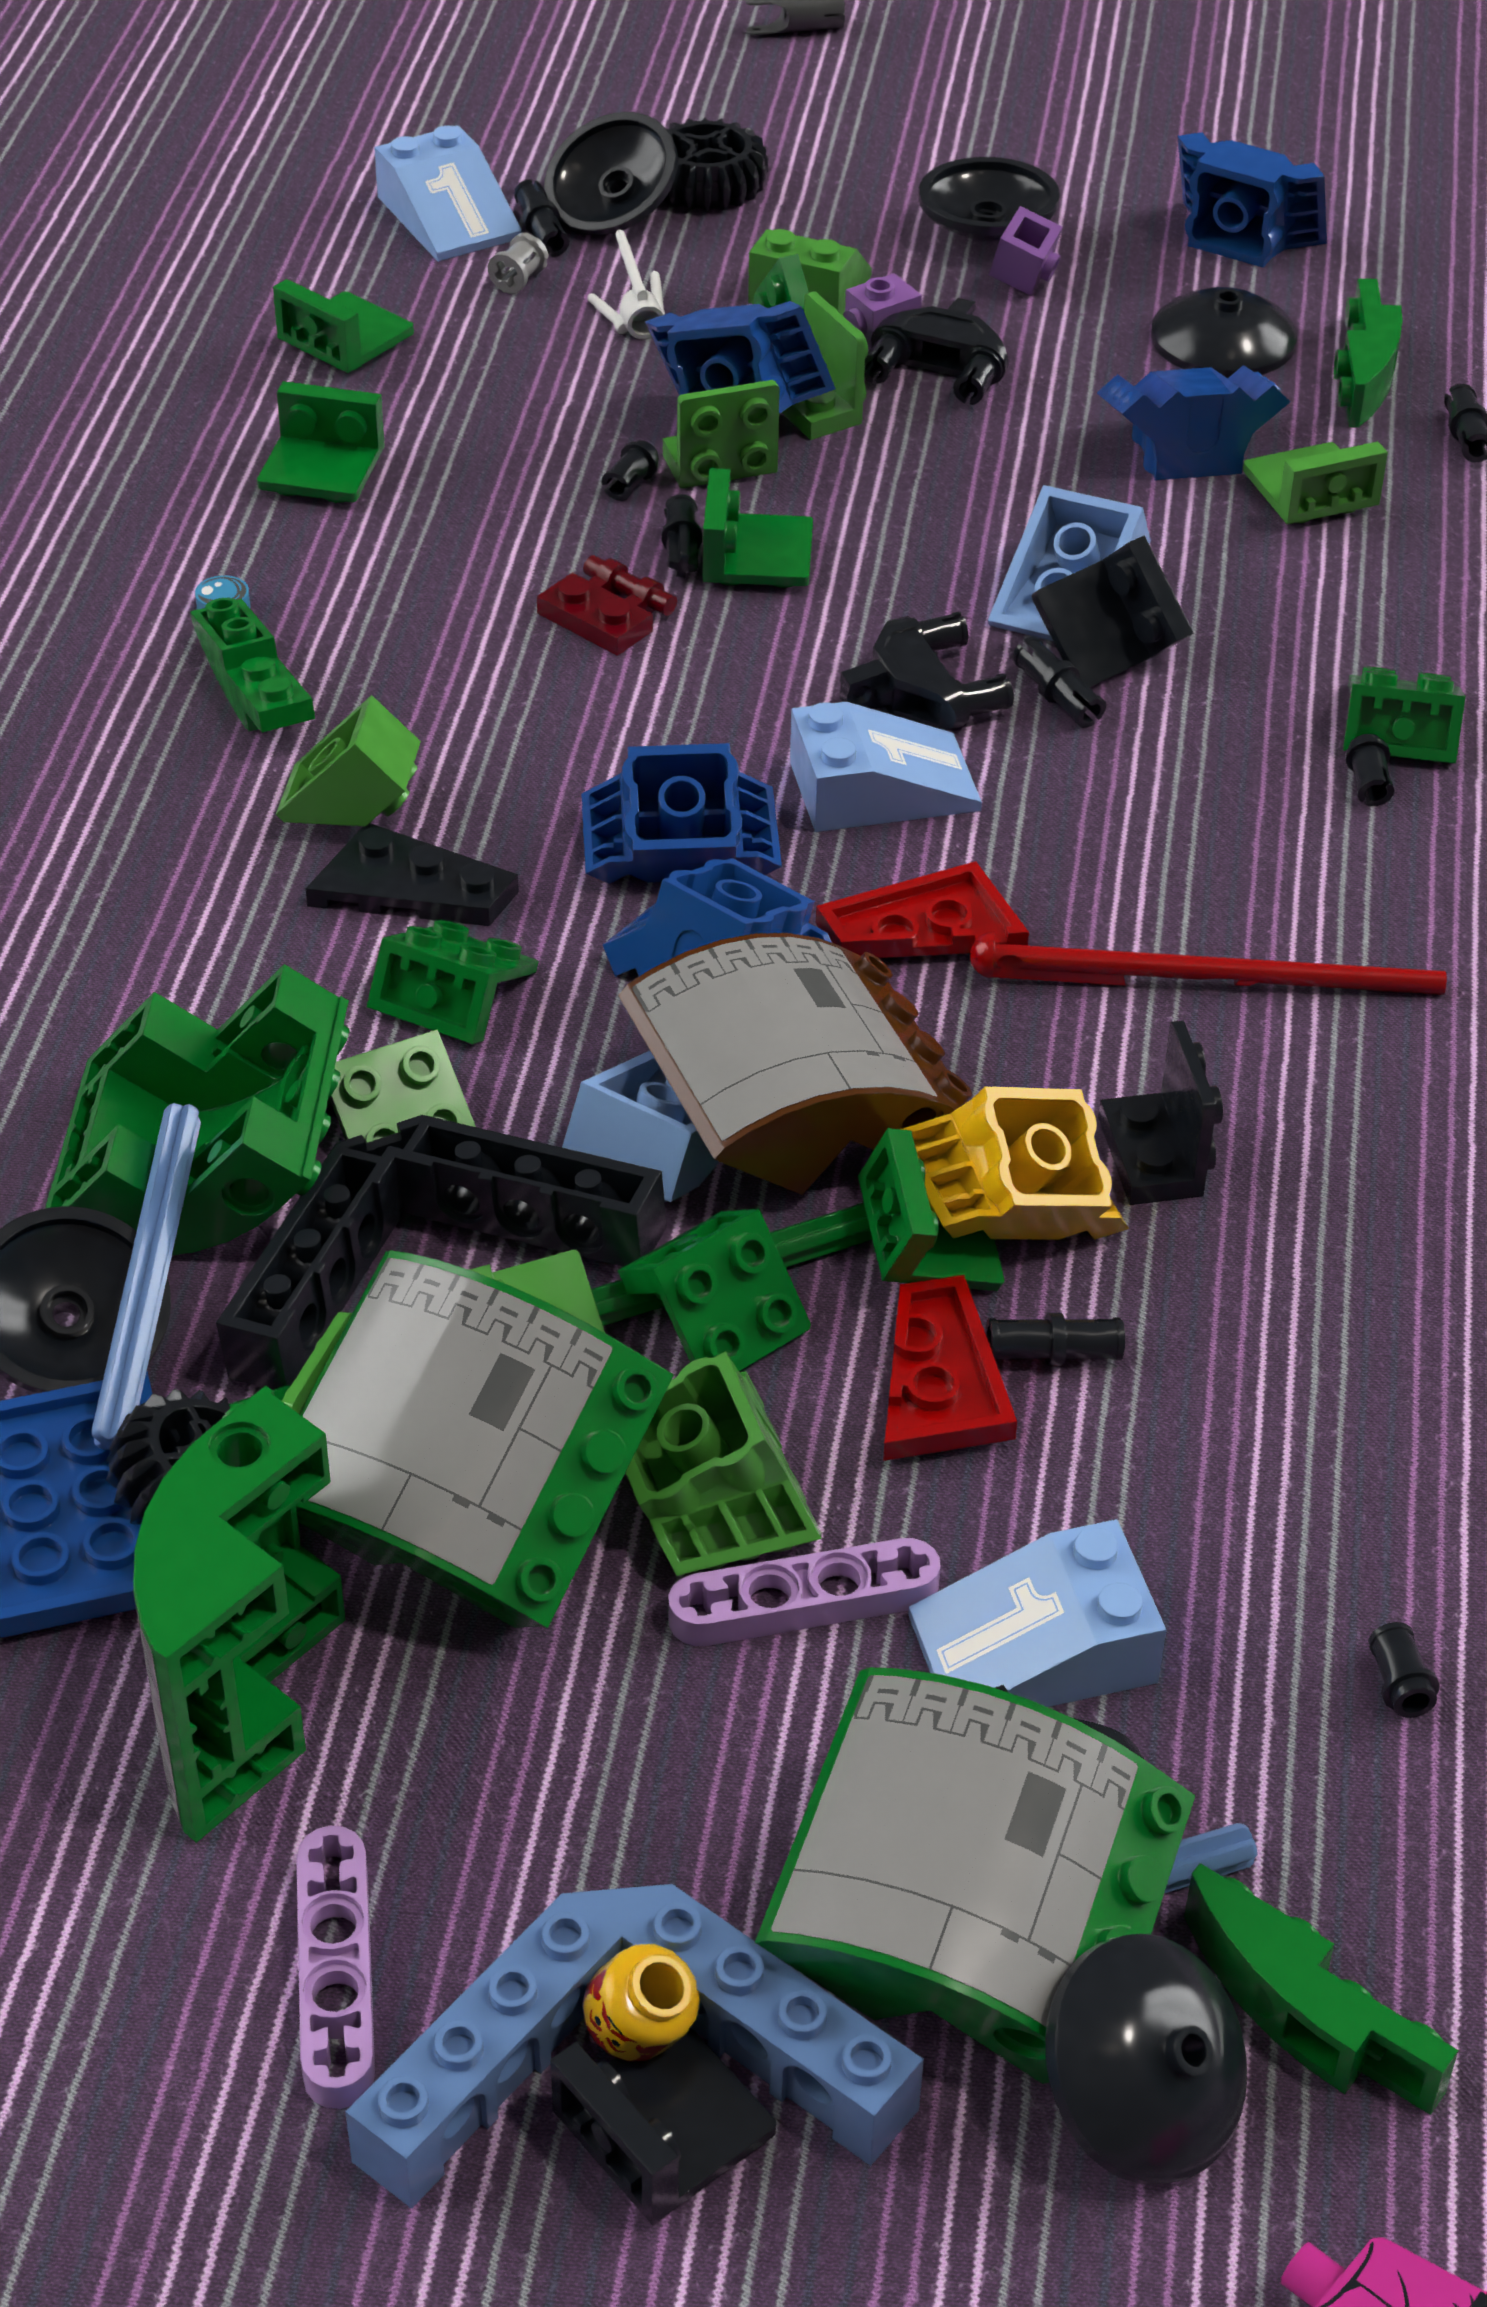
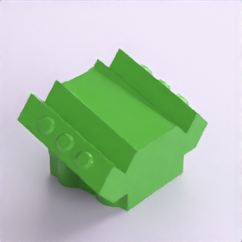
[626,1351,822,1576]

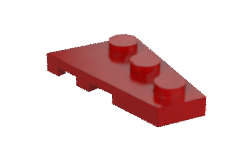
[816,861,1029,958]
[883,1275,1017,1461]

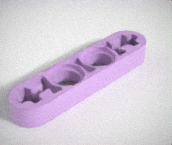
[668,1538,940,1646]
[296,1825,375,2109]

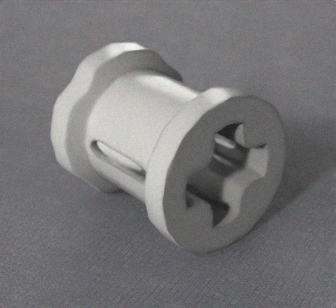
[488,233,548,294]

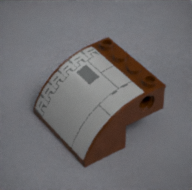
[618,933,972,1195]

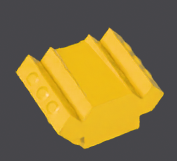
[900,1086,1129,1240]

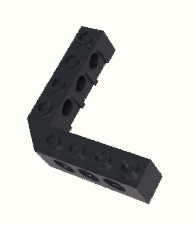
[216,1115,667,1390]

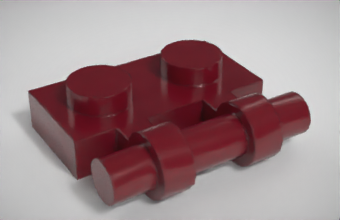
[537,555,677,656]

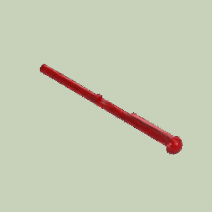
[970,932,1447,995]

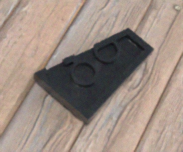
[305,823,519,926]

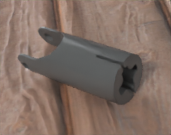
[745,0,845,35]

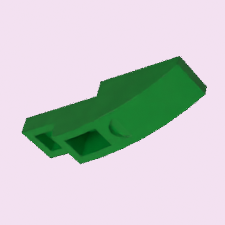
[1334,278,1403,428]
[190,598,315,733]
[1184,1863,1458,2115]

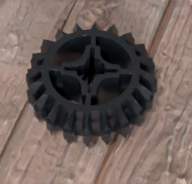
[663,117,768,212]
[106,1388,230,1525]

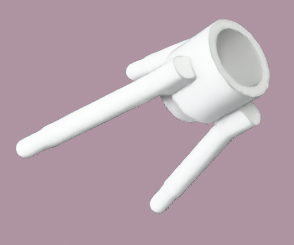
[587,230,665,339]

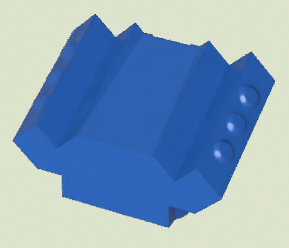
[1177,132,1327,268]
[645,301,836,414]
[1097,365,1291,480]
[581,743,782,884]
[603,858,832,977]

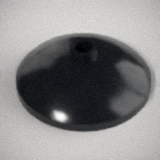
[544,112,678,235]
[919,157,1060,241]
[1151,287,1298,378]
[0,1206,171,1393]
[1045,1934,1247,2185]

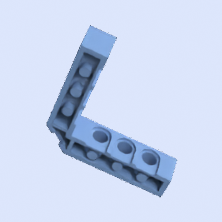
[345,1884,924,2209]

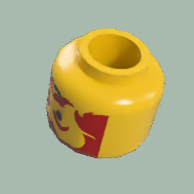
[582,1944,700,2062]

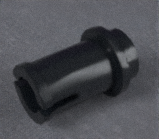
[601,440,659,501]
[1345,734,1394,806]
[1368,1622,1440,1718]

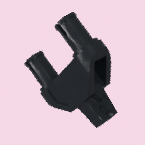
[864,298,1009,405]
[840,611,1014,731]

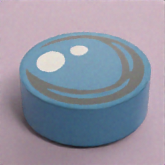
[195,575,250,609]

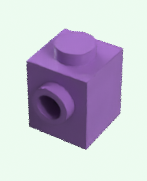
[989,206,1063,296]
[843,273,922,352]

